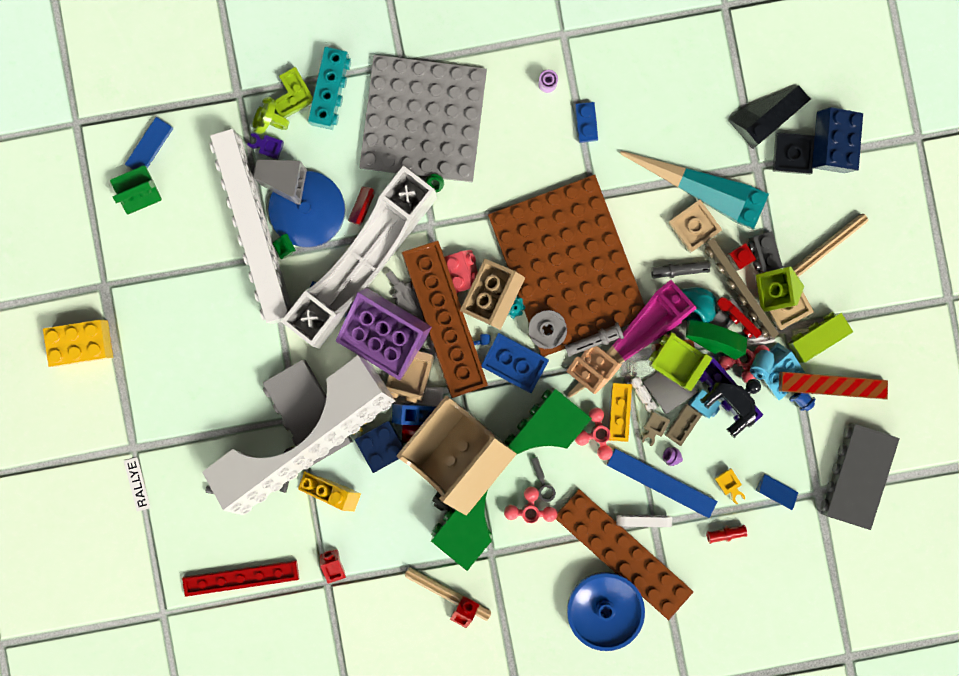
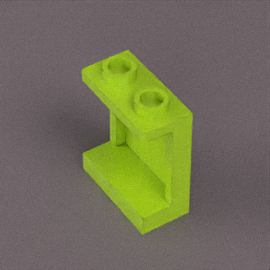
[648,332,713,391]

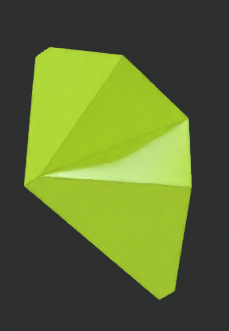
[756,267,804,312]

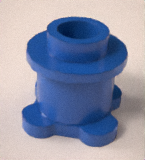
[789,393,816,411]

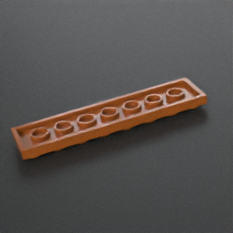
[401,241,488,398]
[556,489,694,621]

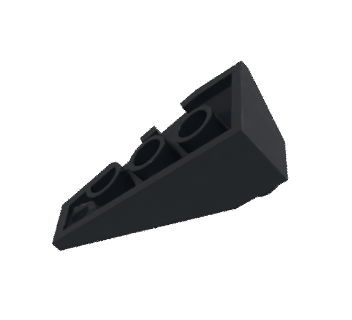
[728,85,811,149]

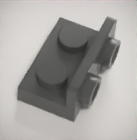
[748,231,783,274]

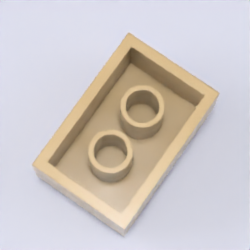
[460,259,525,330]

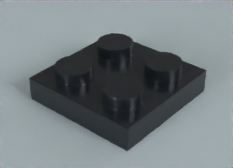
[772,133,815,175]

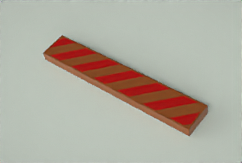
[779,372,888,400]

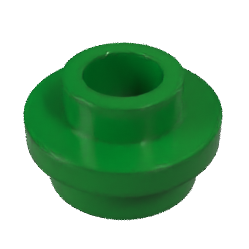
[425,173,444,193]

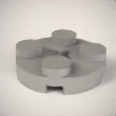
[528,310,567,349]

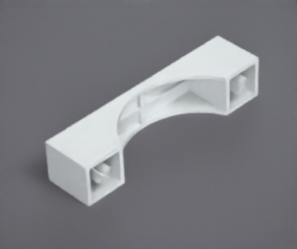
[281,166,437,349]
[202,355,395,515]

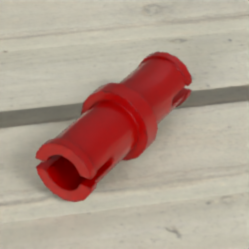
[706,525,748,544]

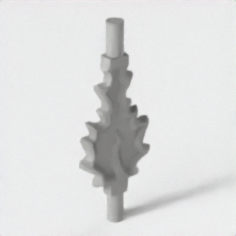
[385,270,430,336]

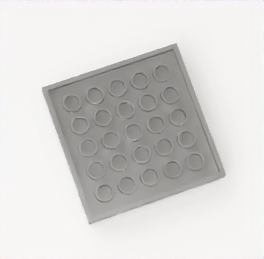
[359,55,487,183]

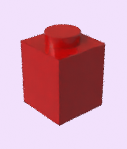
[726,243,756,271]

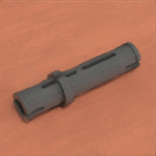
[651,260,710,279]

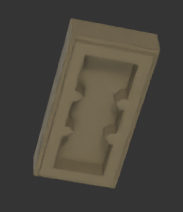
[665,404,702,446]

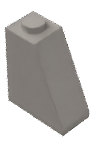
[253,160,307,204]

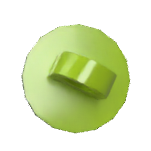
[252,97,290,135]

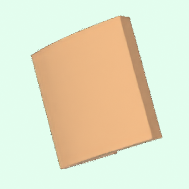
[566,346,622,394]

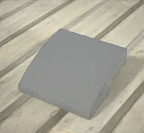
[643,372,698,414]

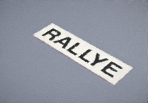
[124,457,151,512]

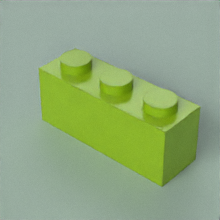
[787,312,853,363]

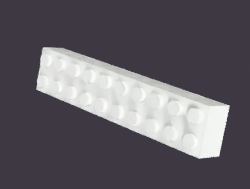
[209,129,292,324]

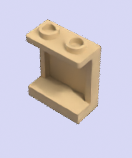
[386,351,434,404]

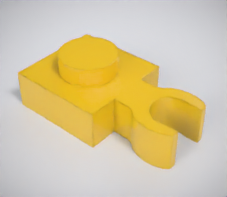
[714,468,745,504]

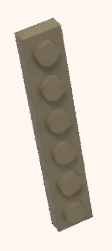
[704,238,779,340]

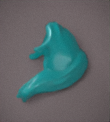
[680,287,717,323]

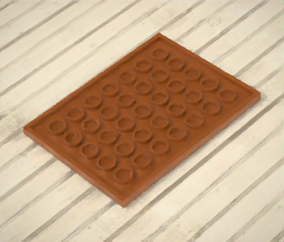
[488,175,645,357]

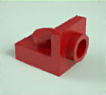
[320,549,346,584]
[449,596,479,628]

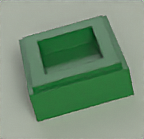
[273,234,296,260]

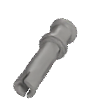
[565,322,624,357]

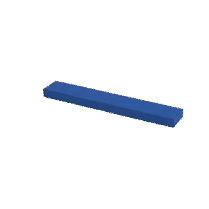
[606,448,718,518]

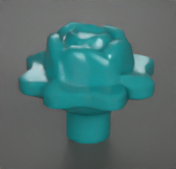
[507,296,525,319]

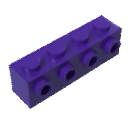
[699,356,764,428]

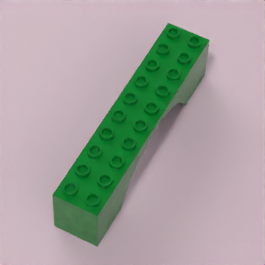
[431,388,592,571]

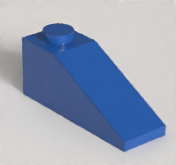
[391,404,437,425]

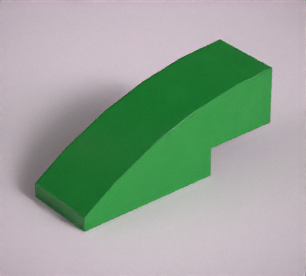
[685,320,748,360]

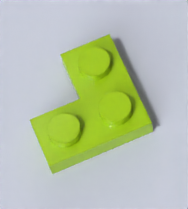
[275,67,313,118]

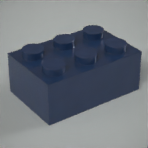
[812,107,863,174]

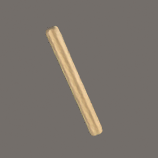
[792,213,869,277]
[405,567,491,621]

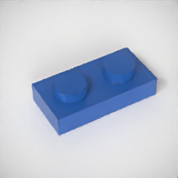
[575,102,598,143]

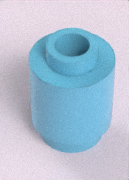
[750,350,775,380]

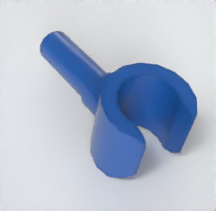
[473,334,491,346]

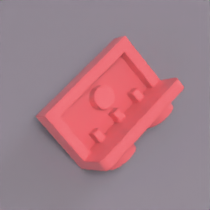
[444,250,478,293]

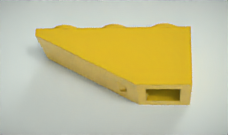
[298,471,361,512]

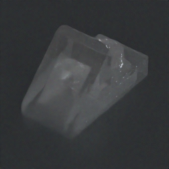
[615,356,654,377]

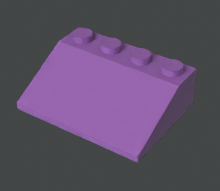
[336,288,432,381]

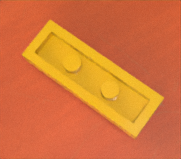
[609,383,632,442]

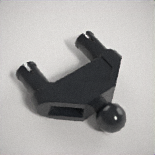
[700,379,761,439]

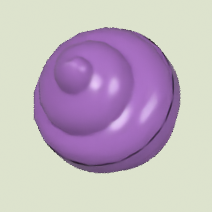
[662,447,683,466]

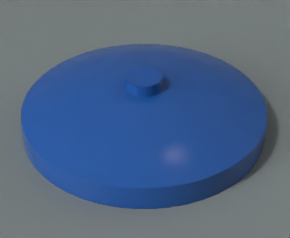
[268,171,346,248]
[567,572,645,651]

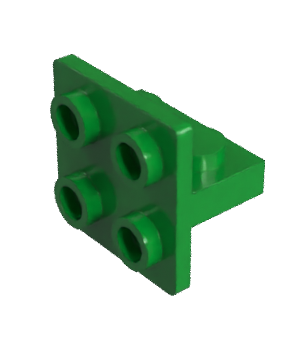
[110,165,162,215]

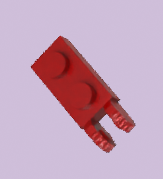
[717,297,762,339]

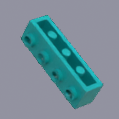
[308,47,351,130]

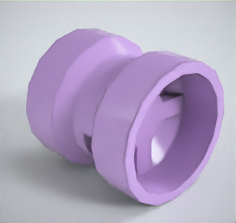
[538,70,558,93]

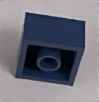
[354,420,404,473]

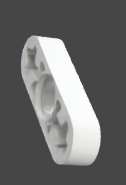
[616,514,672,527]

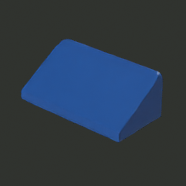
[755,474,799,510]

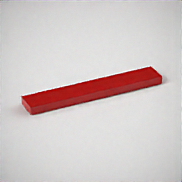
[182,560,300,597]

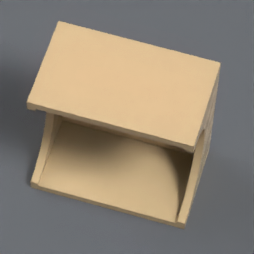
[397,395,517,516]

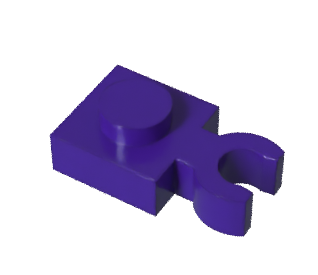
[247,133,284,160]

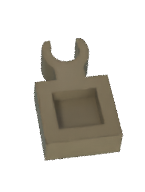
[641,411,671,446]

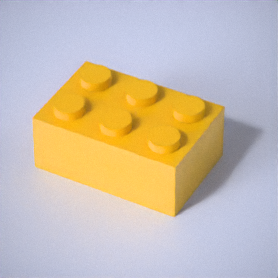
[43,320,114,367]

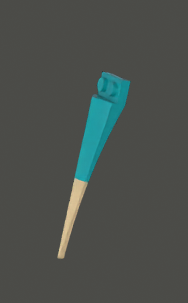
[620,151,769,230]

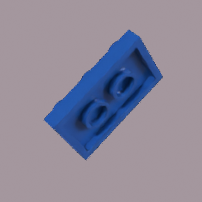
[481,333,549,394]

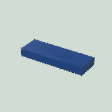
[125,117,174,170]

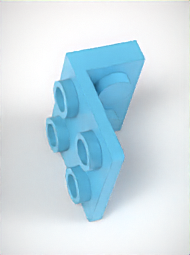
[750,343,806,400]

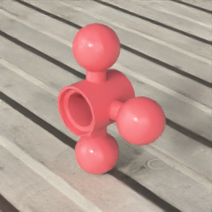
[718,345,770,383]
[575,407,613,460]
[504,486,557,523]

